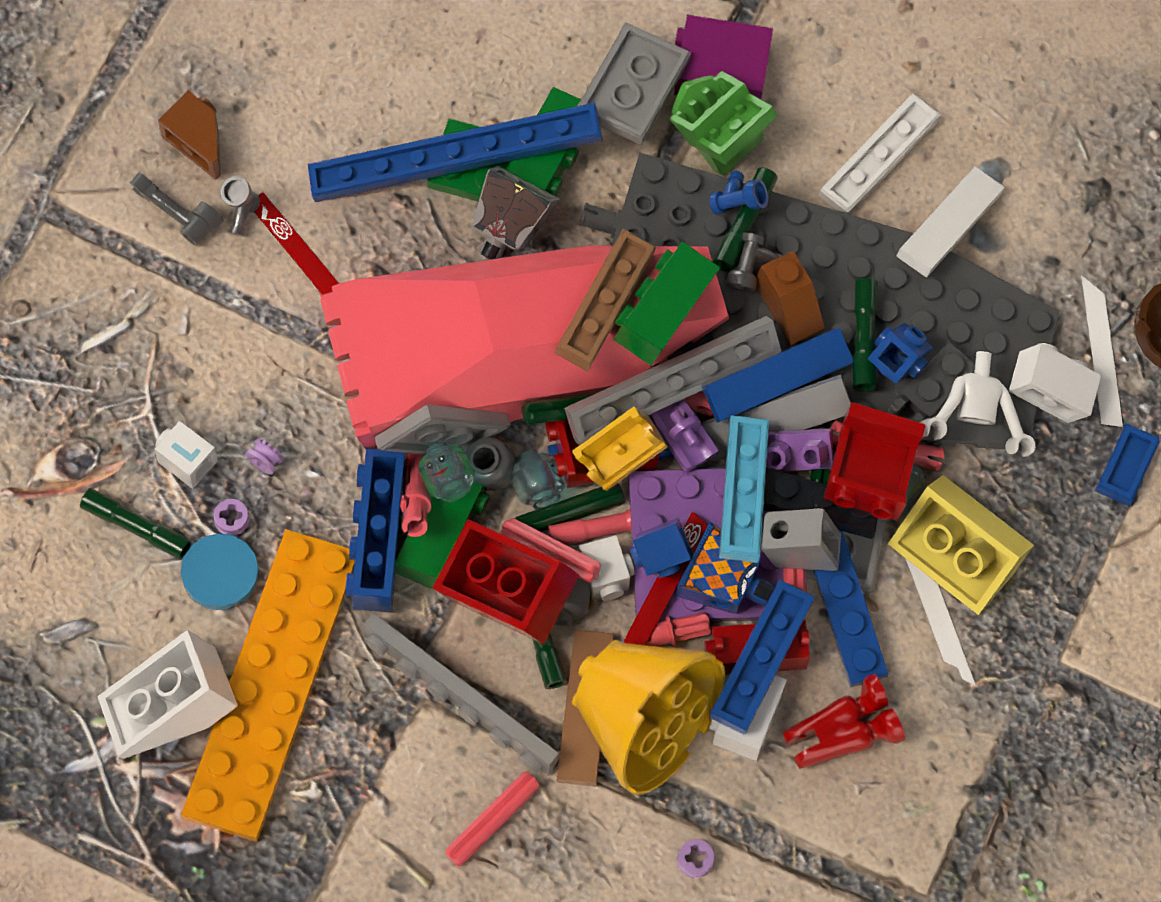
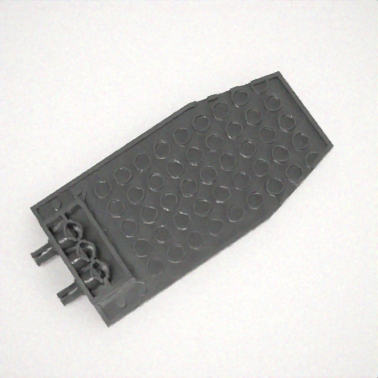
[579,152,1060,450]

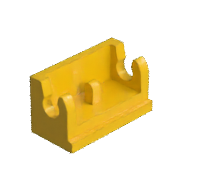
[572,406,668,491]

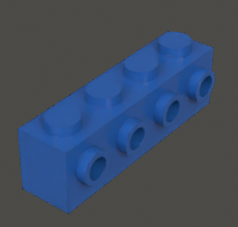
[345,449,406,613]

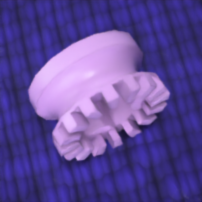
[245,438,284,475]
[213,499,249,537]
[677,839,714,878]

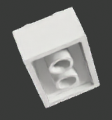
[97,630,238,759]

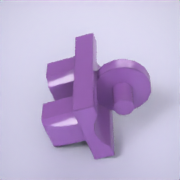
[649,399,719,473]
[766,429,834,471]

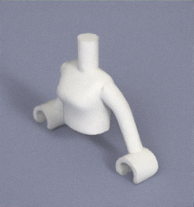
[920,351,1036,457]

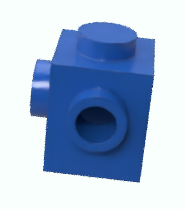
[630,518,693,578]

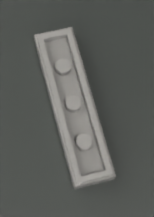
[701,375,851,462]

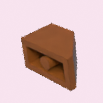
[158,90,220,180]
[756,251,825,347]

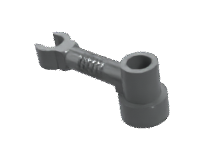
[130,172,224,246]

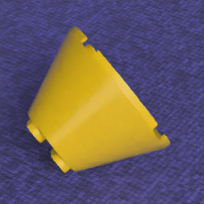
[572,640,725,795]

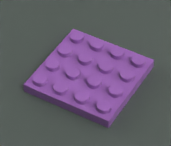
[628,467,784,622]

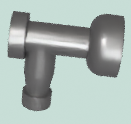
[220,176,260,237]
[726,233,783,291]

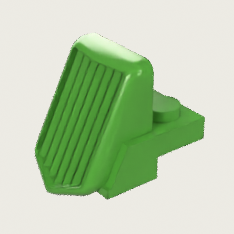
[670,71,778,175]

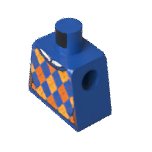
[675,522,775,613]

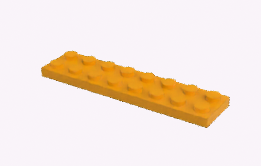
[181,529,355,842]

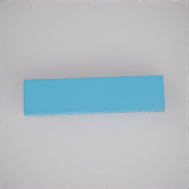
[719,415,769,563]

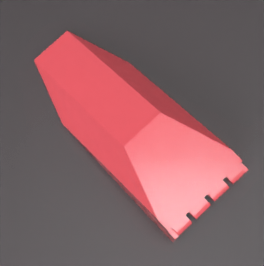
[320,245,729,454]

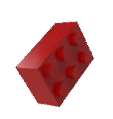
[432,519,579,644]

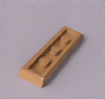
[553,228,656,372]
[557,629,614,787]

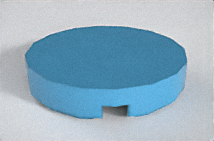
[181,533,259,611]

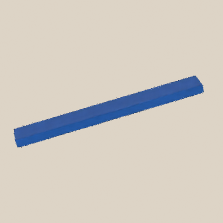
[307,103,603,202]

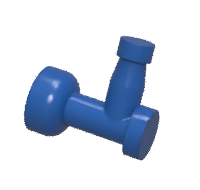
[709,171,768,215]

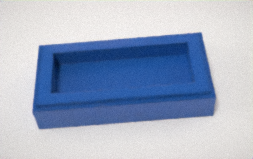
[1095,423,1160,507]

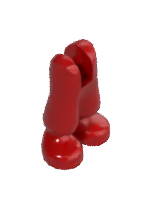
[782,673,906,769]

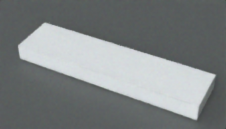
[819,93,941,214]
[896,167,1005,278]

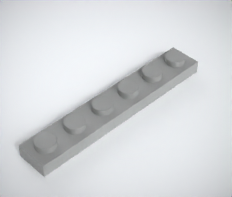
[564,316,782,445]
[363,613,559,776]

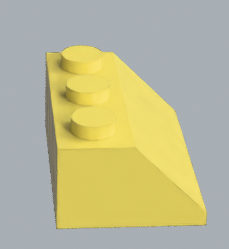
[888,475,1034,615]

